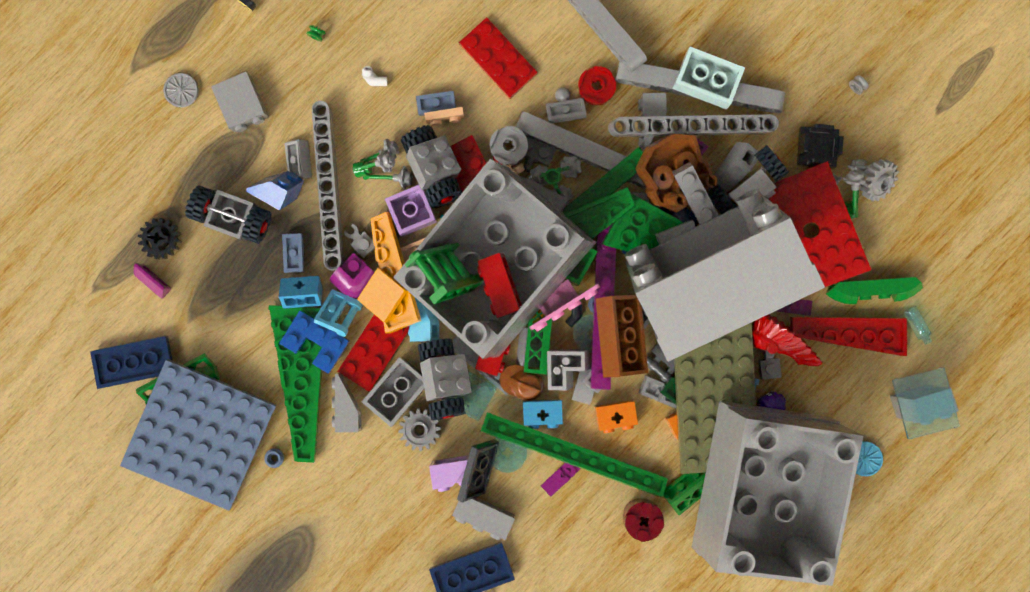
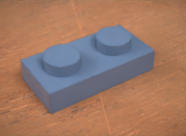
[416,91,456,116]
[282,233,305,273]

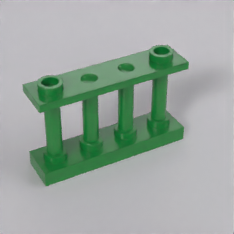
[404,243,484,304]

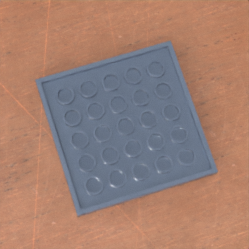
[120,359,277,511]

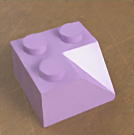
[385,185,437,237]
[429,455,469,492]

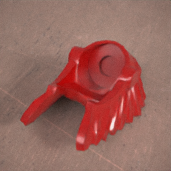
[752,314,823,367]

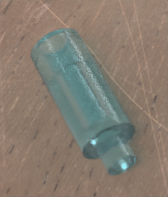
[903,306,932,345]

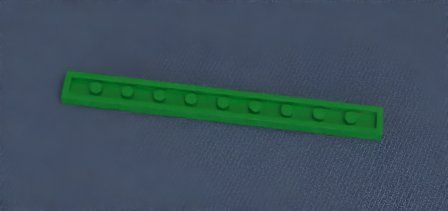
[480,412,668,498]

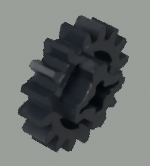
[137,218,182,260]

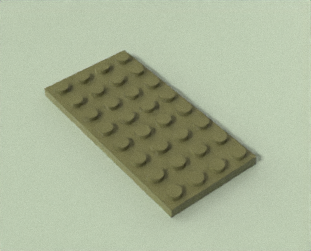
[674,322,756,474]

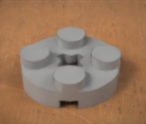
[490,126,528,165]

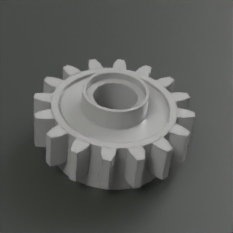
[860,159,899,201]
[398,408,441,451]

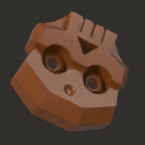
[635,134,718,212]

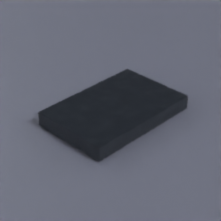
[457,439,499,503]

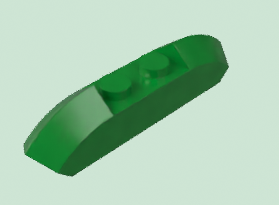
[826,277,923,305]

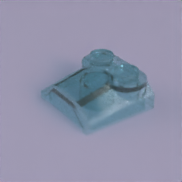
[450,371,497,421]

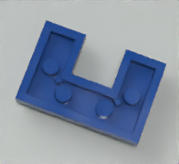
[279,311,350,374]

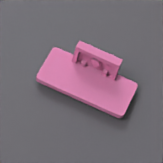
[529,280,600,331]

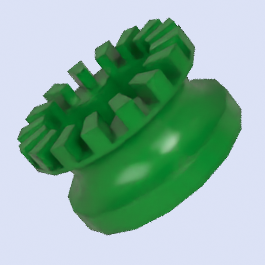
[306,25,326,42]

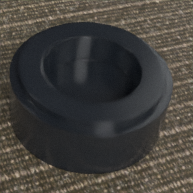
[237,0,256,12]

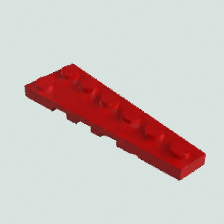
[790,317,907,356]

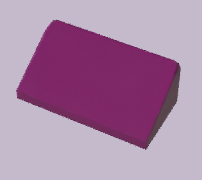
[134,263,171,299]

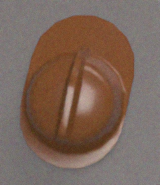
[499,365,544,401]

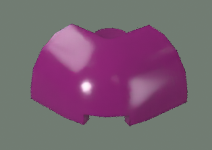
[329,253,375,299]

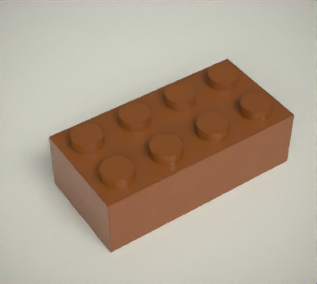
[595,295,648,378]

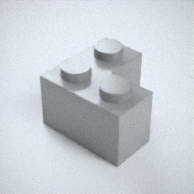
[547,349,591,390]

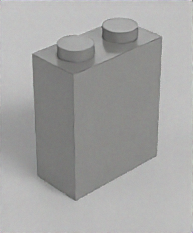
[211,72,269,132]

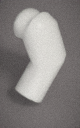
[362,66,388,86]

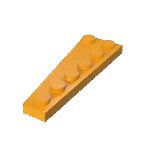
[370,212,422,334]

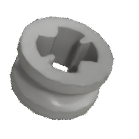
[849,75,869,95]

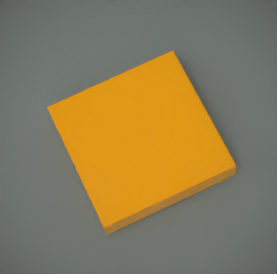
[357,268,408,322]

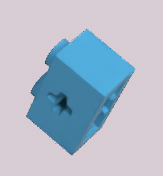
[279,276,323,308]
[523,400,563,429]

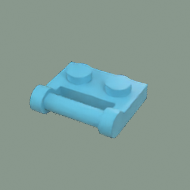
[314,289,363,337]

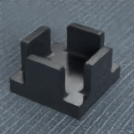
[797,124,844,168]

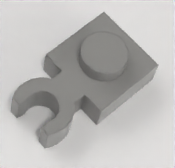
[344,224,375,259]

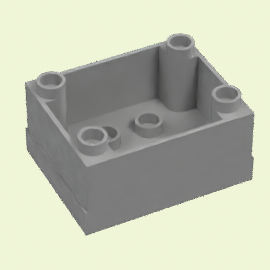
[393,159,596,359]
[625,189,825,362]
[692,401,863,586]

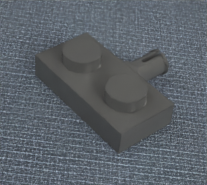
[524,135,556,173]

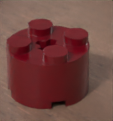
[623,498,664,542]

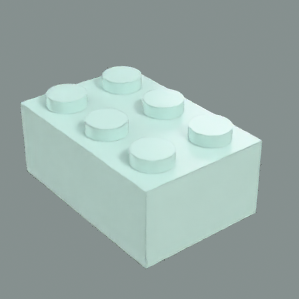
[672,47,745,109]

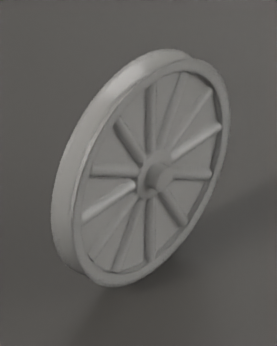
[163,73,199,107]

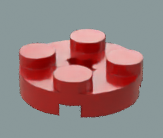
[578,66,616,105]

